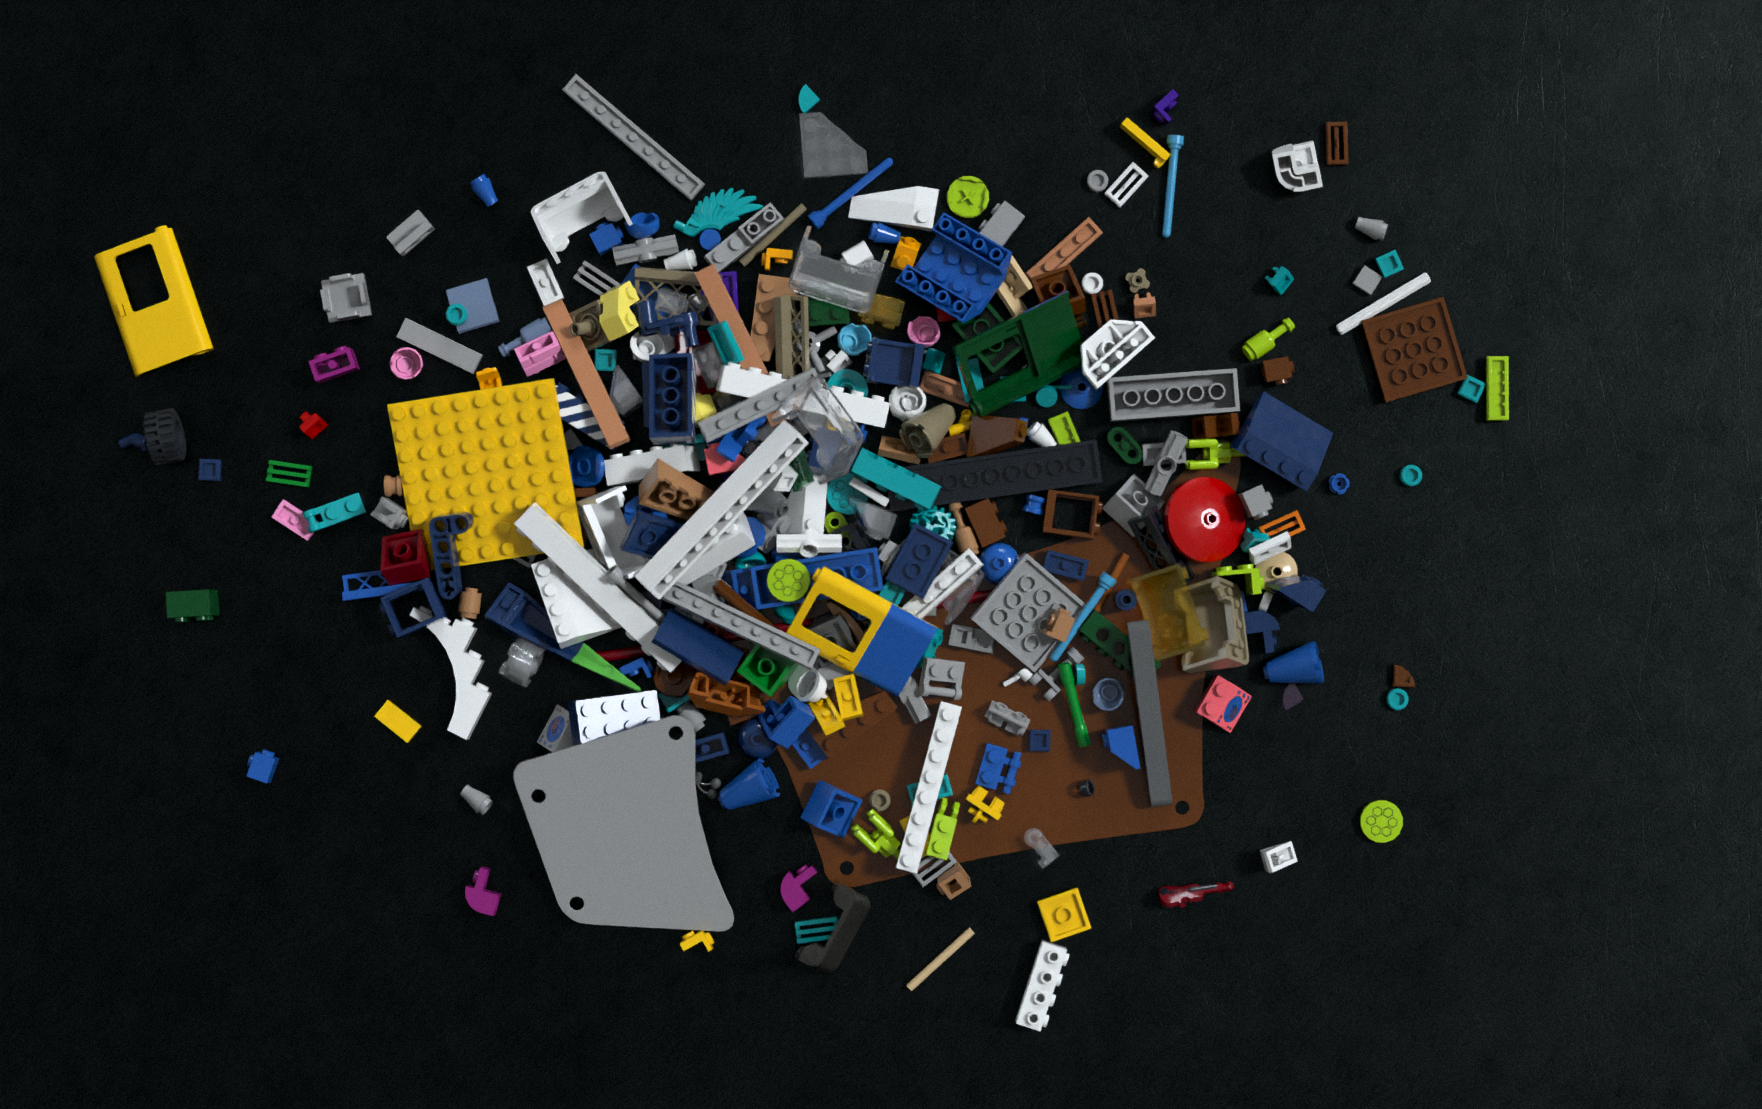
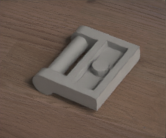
[918,657,965,700]

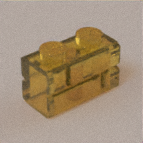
[858,291,905,330]

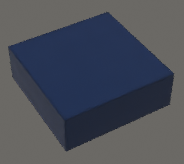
[198,459,222,481]
[1028,729,1051,752]

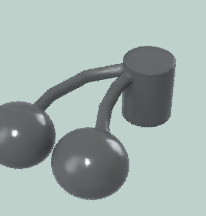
[695,772,721,799]

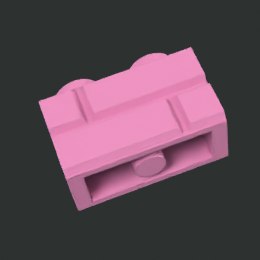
[514,331,566,377]

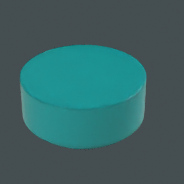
[446,304,468,326]
[1036,385,1058,407]
[1400,465,1422,486]
[1073,664,1086,685]
[1386,688,1409,710]

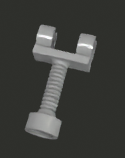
[1029,647,1084,701]

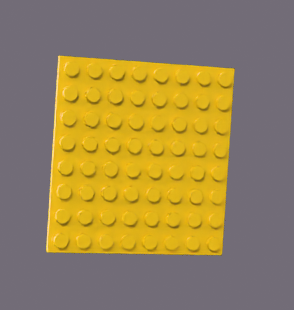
[387,378,584,570]

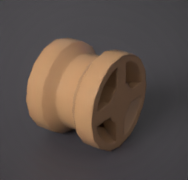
[384,475,404,497]

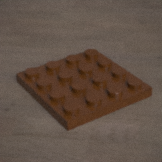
[1361,297,1468,403]

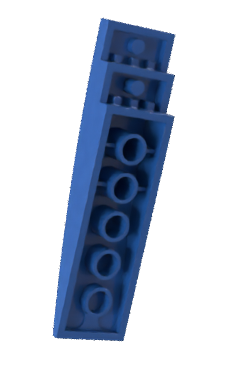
[721,547,884,610]

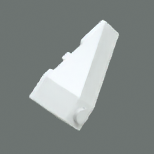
[784,450,828,534]

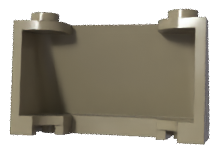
[1174,576,1249,673]

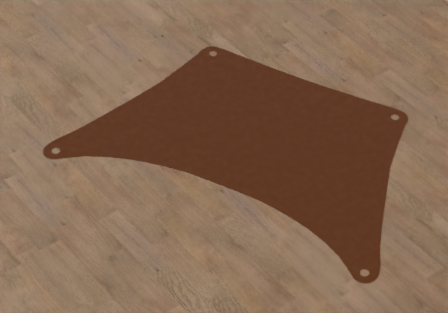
[691,440,1241,888]

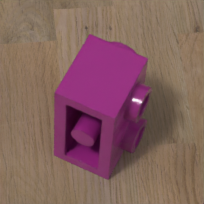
[309,346,360,383]

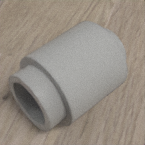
[676,700,706,733]

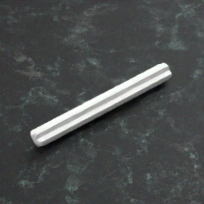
[1336,273,1431,335]

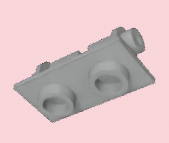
[984,700,1030,736]

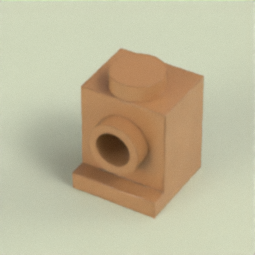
[1041,607,1075,642]
[936,862,971,900]

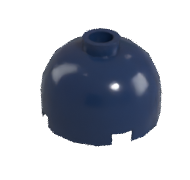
[737,717,778,759]

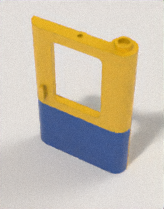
[786,566,937,697]

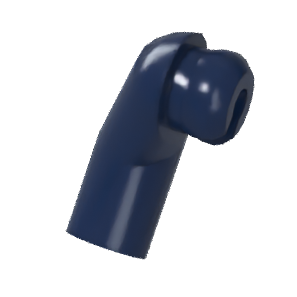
[118,433,148,452]

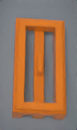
[1258,510,1306,536]

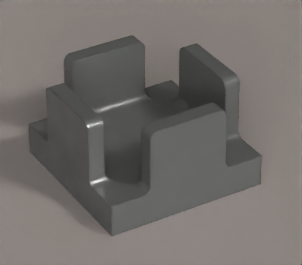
[807,611,858,668]

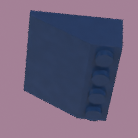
[1230,391,1333,491]

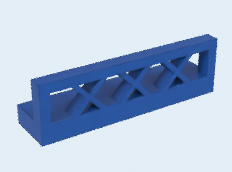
[342,570,424,601]

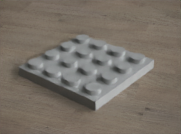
[970,553,1086,673]

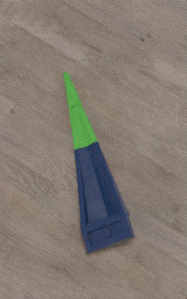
[485,582,641,692]

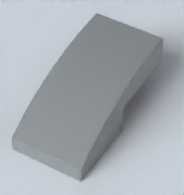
[948,624,995,654]

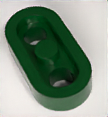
[1107,427,1143,465]

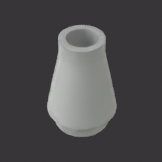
[1355,217,1388,241]
[460,785,493,815]

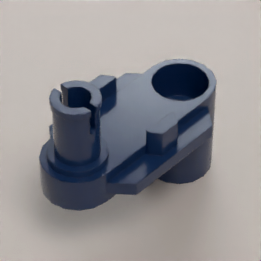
[634,301,699,348]

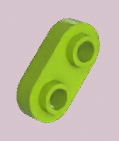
[824,512,855,552]

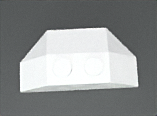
[1080,320,1155,389]

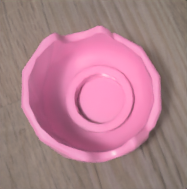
[907,316,940,348]
[389,347,423,380]

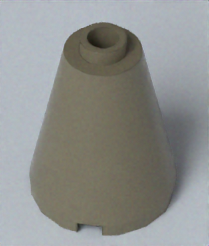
[899,403,956,458]

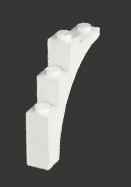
[410,606,492,740]

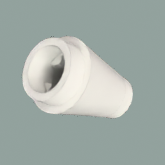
[664,249,697,270]
[1027,421,1057,447]

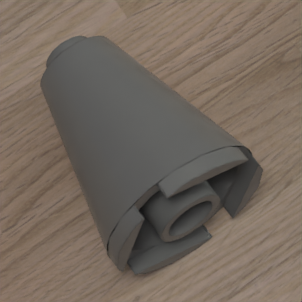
[745,485,789,518]

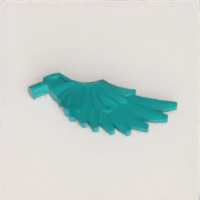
[673,188,764,237]

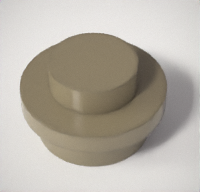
[869,789,891,811]

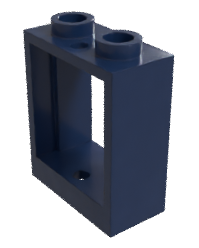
[379,578,447,638]

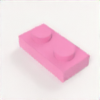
[272,499,319,541]

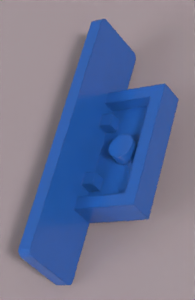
[716,397,767,462]

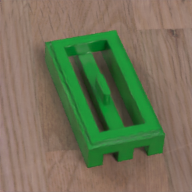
[266,460,312,487]

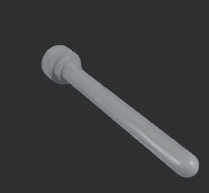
[604,565,665,623]

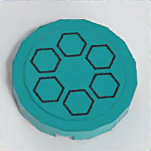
[827,472,868,515]

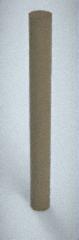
[739,203,807,267]

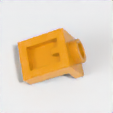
[761,248,793,271]

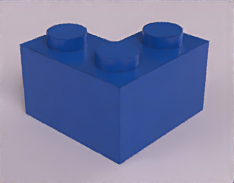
[757,695,815,749]

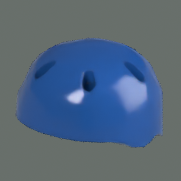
[624,213,660,239]

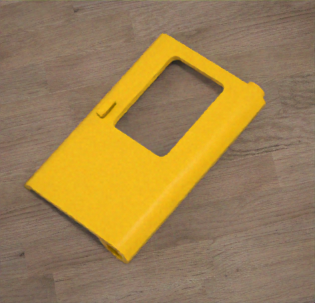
[94,225,214,377]

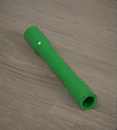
[1057,662,1091,747]

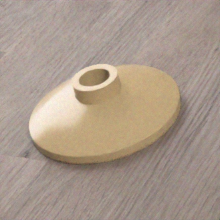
[1255,552,1298,593]

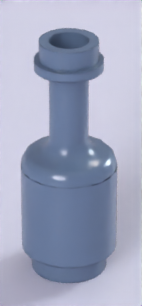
[498,317,553,358]

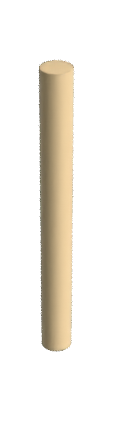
[906,927,975,991]

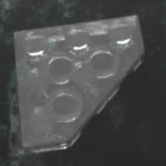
[799,112,868,178]

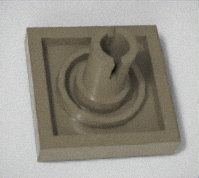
[569,300,616,352]

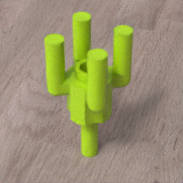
[1185,438,1245,470]
[851,808,900,860]

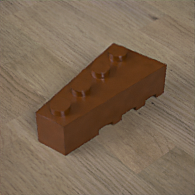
[806,691,898,759]

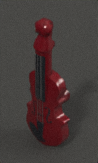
[1158,882,1234,908]

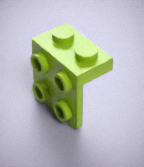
[1211,564,1264,595]

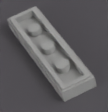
[396,318,483,374]

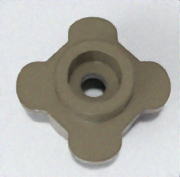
[1125,268,1150,293]

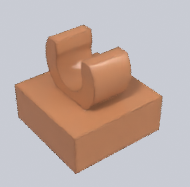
[1133,292,1156,319]

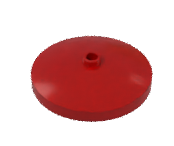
[1164,477,1245,563]

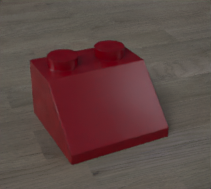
[380,529,431,586]

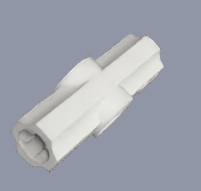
[777,529,842,558]

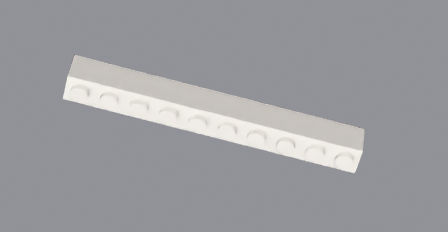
[635,420,808,600]
[514,502,682,673]

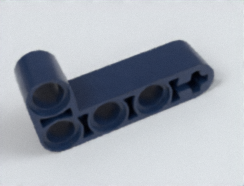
[429,512,474,599]

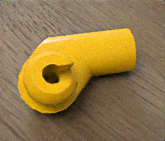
[949,409,972,436]

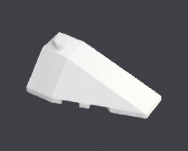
[848,186,939,232]

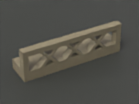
[774,294,810,379]

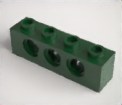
[1079,610,1161,679]

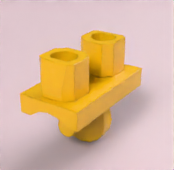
[966,785,1005,823]

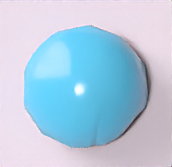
[837,323,872,356]

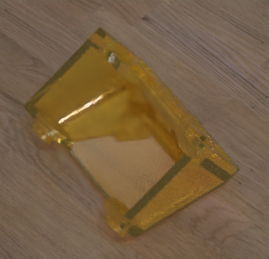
[1130,563,1209,661]

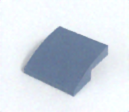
[446,278,500,334]

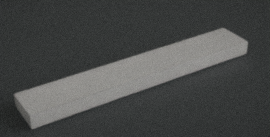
[697,367,823,443]

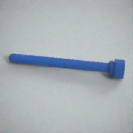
[808,158,893,229]

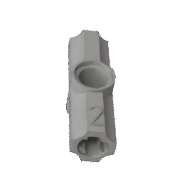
[612,235,679,266]
[1144,430,1188,496]
[899,676,931,724]

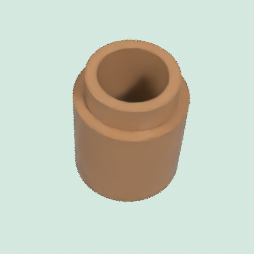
[458,587,482,619]

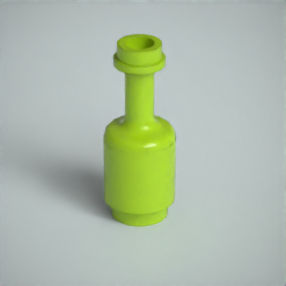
[1242,318,1295,361]

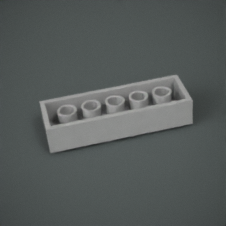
[1107,368,1240,422]

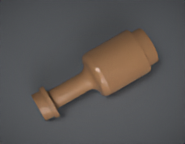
[948,502,980,555]

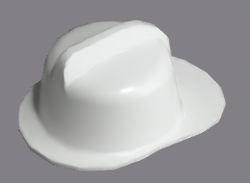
[630,332,674,363]
[788,665,827,702]

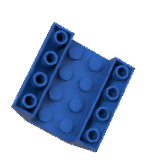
[895,213,1012,323]

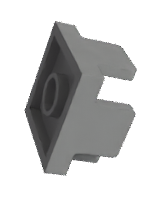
[320,273,372,323]

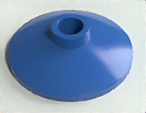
[1060,368,1103,409]

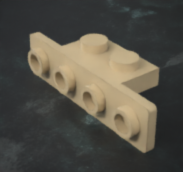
[996,256,1033,317]

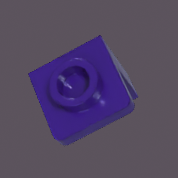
[1152,89,1179,125]

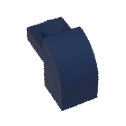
[1244,611,1280,653]

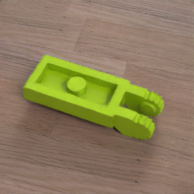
[925,797,960,861]

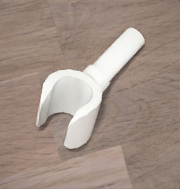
[1003,667,1033,687]

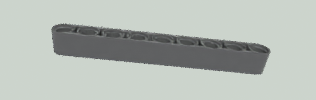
[1126,619,1173,808]

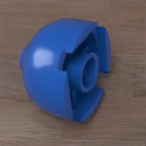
[978,542,1019,585]

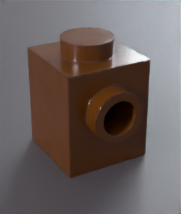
[1261,356,1295,386]

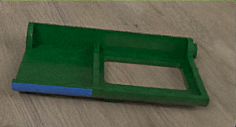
[953,291,1083,418]

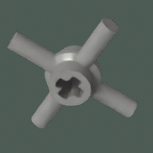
[795,321,838,374]

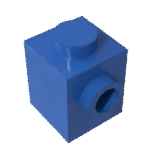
[589,222,624,255]
[247,749,279,784]

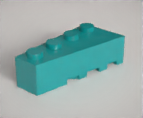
[851,448,942,511]

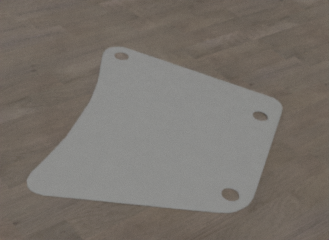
[513,715,734,932]

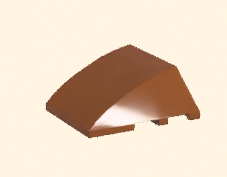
[687,646,766,717]

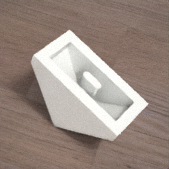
[1259,841,1298,873]

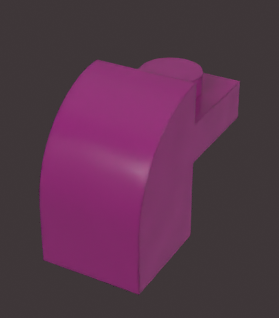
[781,864,817,912]
[465,866,501,916]

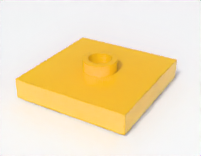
[1037,887,1091,942]

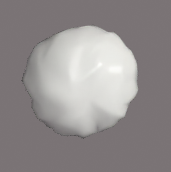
[888,386,926,422]

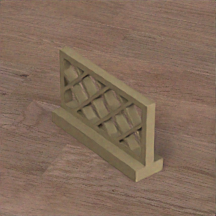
[633,267,722,326]

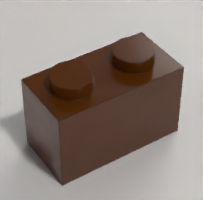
[964,498,1008,548]

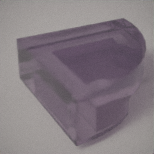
[1282,683,1304,710]

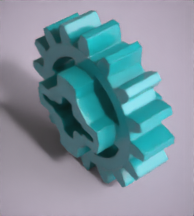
[909,506,956,541]

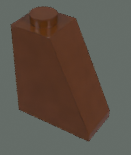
[966,414,1028,457]

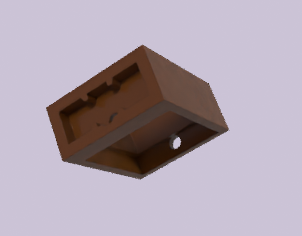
[1042,489,1103,540]

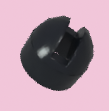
[1077,779,1095,797]

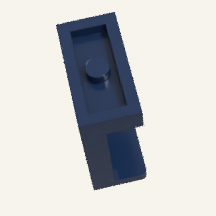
[863,337,924,389]

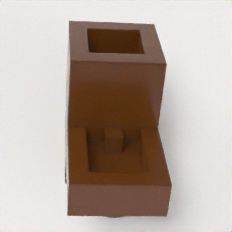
[1191,413,1240,440]

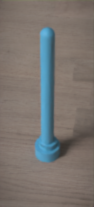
[1162,135,1184,238]
[1050,572,1117,662]

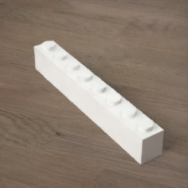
[716,362,890,428]
[896,701,962,874]

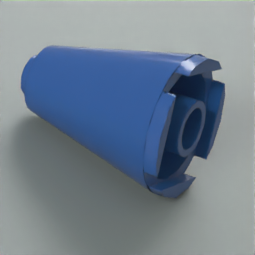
[1263,641,1324,684]
[718,758,780,810]

